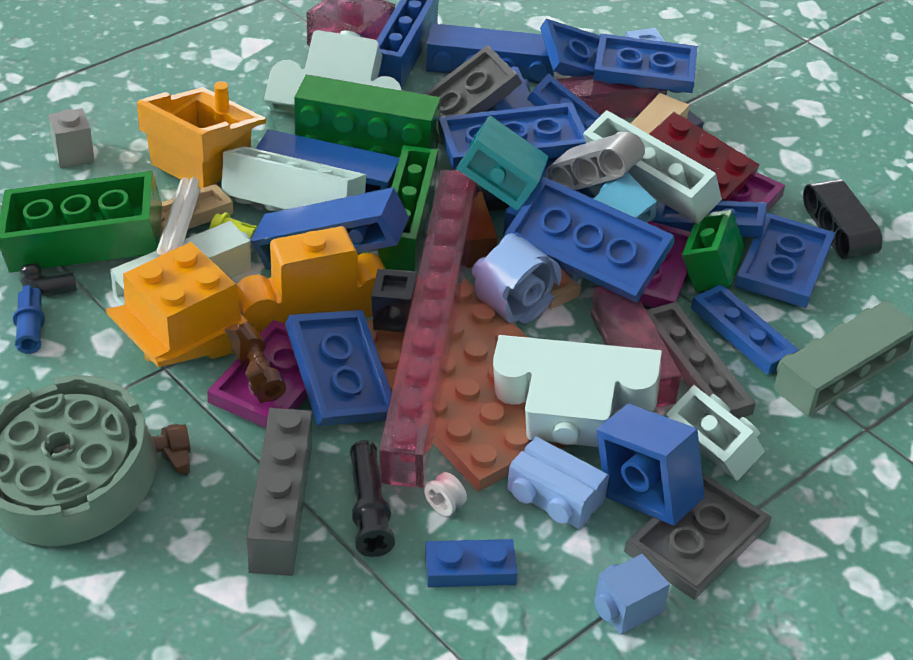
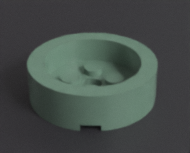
[0,375,157,546]

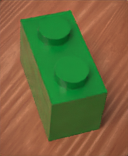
[682,209,745,292]

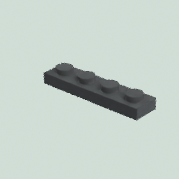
[641,302,756,419]

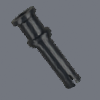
[350,440,395,557]

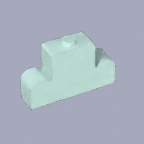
[264,30,402,115]
[493,335,662,447]

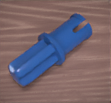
[13,285,45,354]

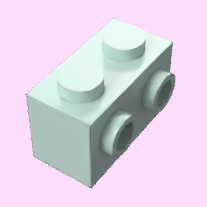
[666,385,765,481]

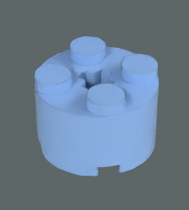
[472,233,562,325]

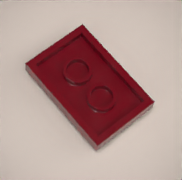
[649,112,760,201]

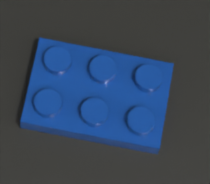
[540,18,640,95]
[593,33,698,93]
[735,213,835,308]
[285,310,398,427]

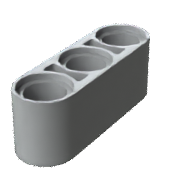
[546,132,645,190]

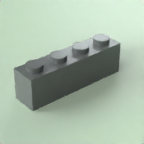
[247,408,312,576]

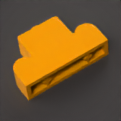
[236,226,385,333]

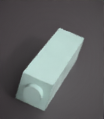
[110,221,253,306]

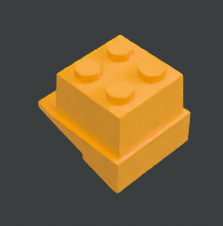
[137,81,266,189]
[106,242,248,367]

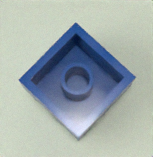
[596,403,705,525]

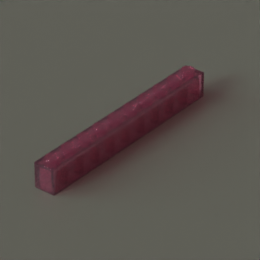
[379,170,478,488]

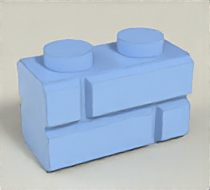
[507,436,609,530]

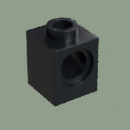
[371,269,418,333]

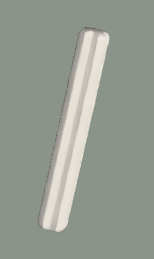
[156,176,200,256]

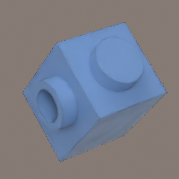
[594,554,670,634]

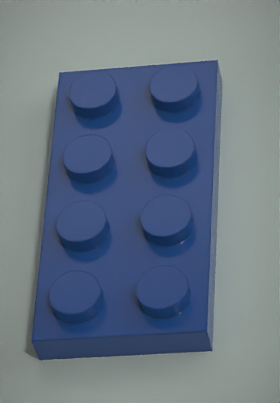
[438,102,586,169]
[504,176,675,303]

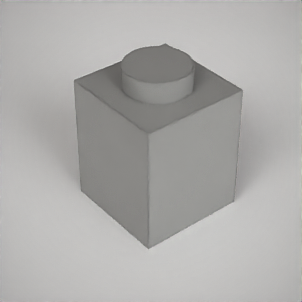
[48,108,95,168]

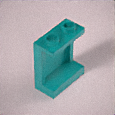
[456,115,549,211]

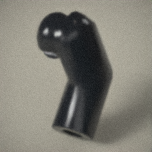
[20,263,77,296]

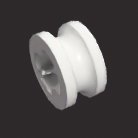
[424,472,467,516]

